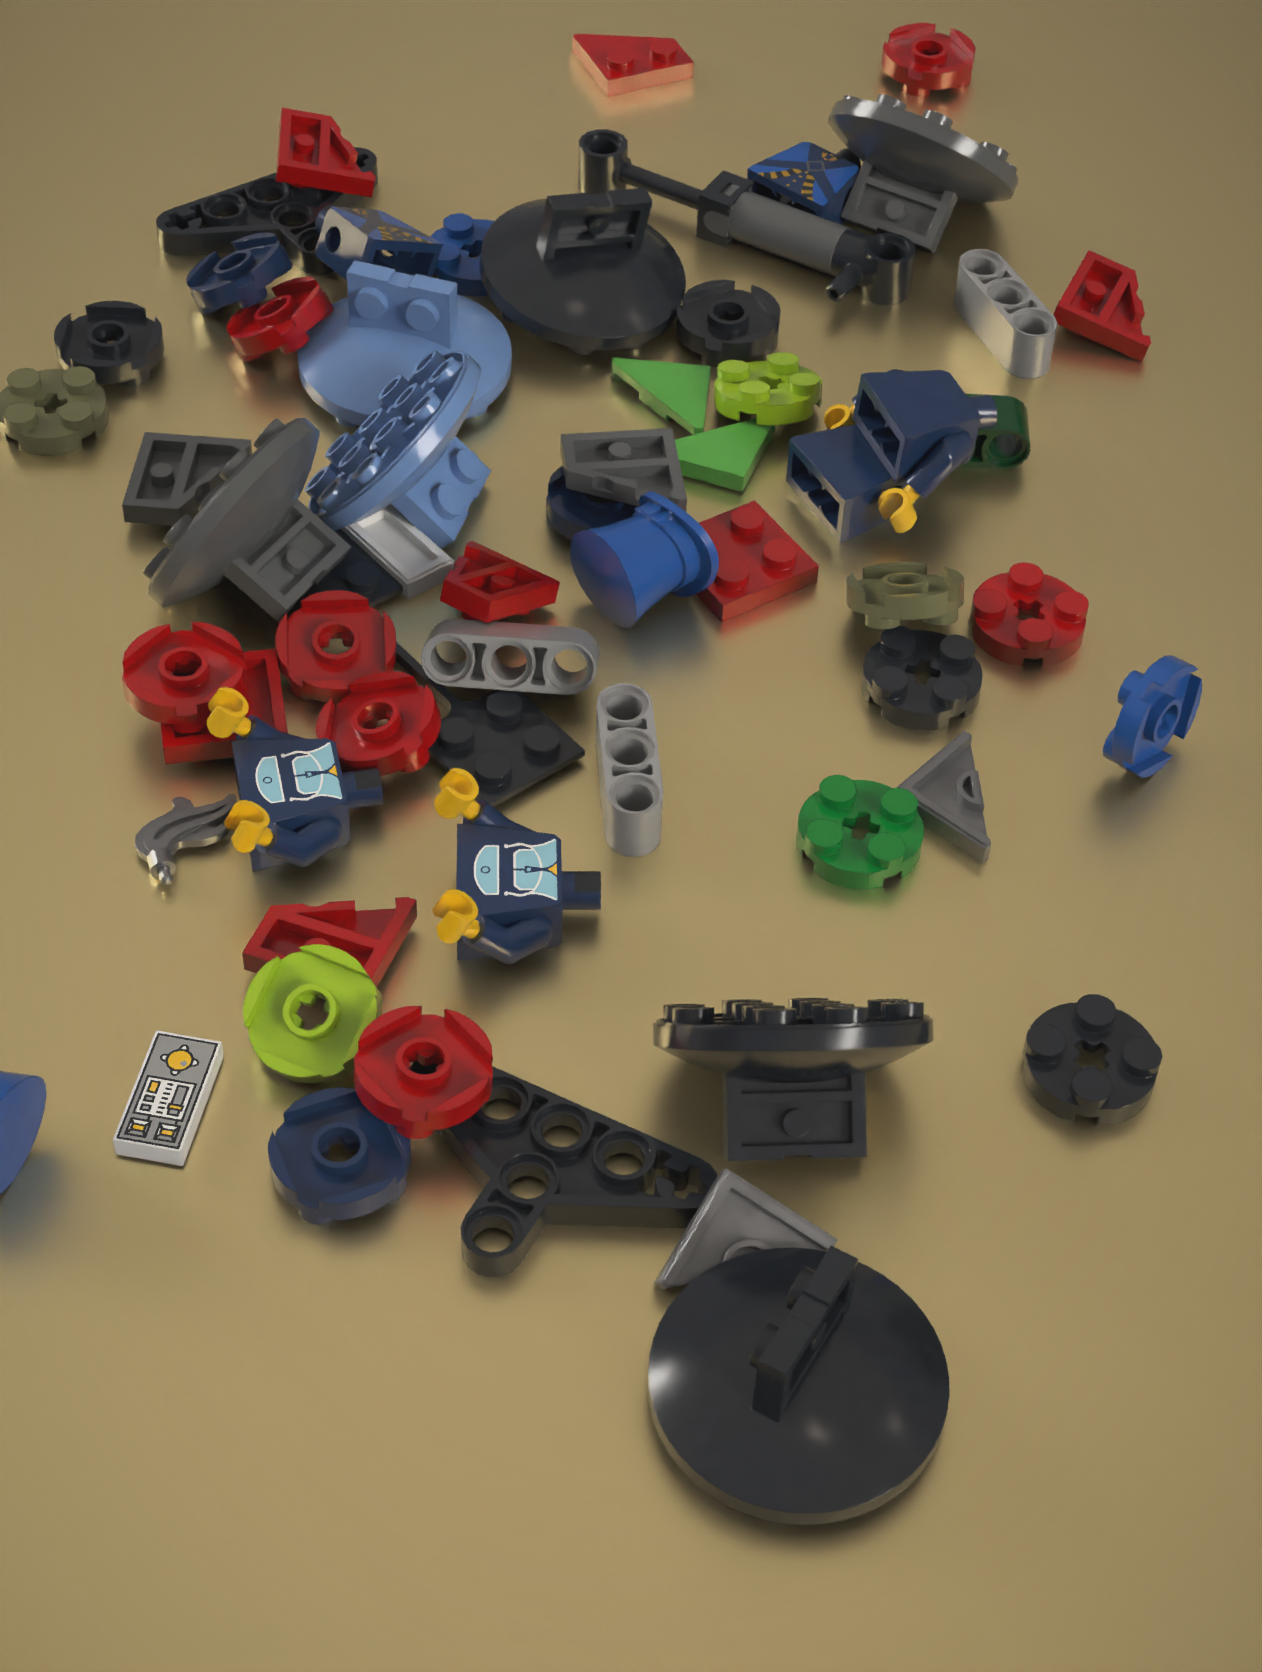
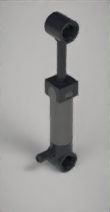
[578,129,916,305]

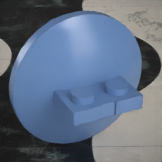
[297,260,512,426]
[304,349,491,549]

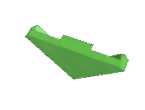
[612,357,711,435]
[675,418,776,492]

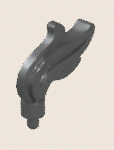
[135,794,237,885]

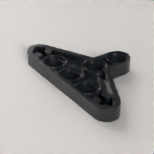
[156,147,378,275]
[411,1061,718,1277]

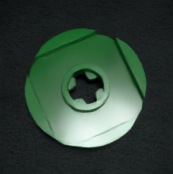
[796,775,924,890]

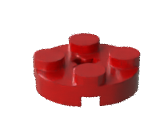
[881,23,976,96]
[227,277,334,362]
[969,562,1089,666]
[275,590,397,703]
[122,622,248,734]
[316,671,441,777]
[354,1006,493,1139]

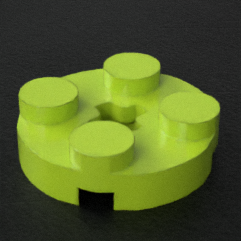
[714,352,823,426]
[243,944,383,1084]

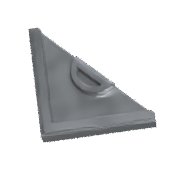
[896,731,991,864]
[653,1168,837,1289]

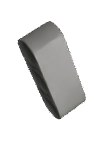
[953,249,1057,379]
[421,619,600,695]
[595,683,664,857]

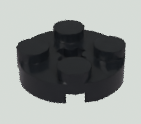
[676,280,781,368]
[54,301,164,387]
[861,626,983,730]
[1022,994,1163,1125]

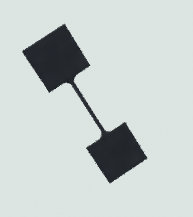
[287,529,585,807]

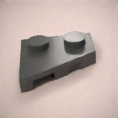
[560,428,687,512]
[122,432,252,526]

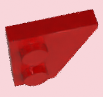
[572,34,694,97]
[276,107,375,198]
[1053,250,1151,362]
[440,541,560,623]
[242,897,417,987]

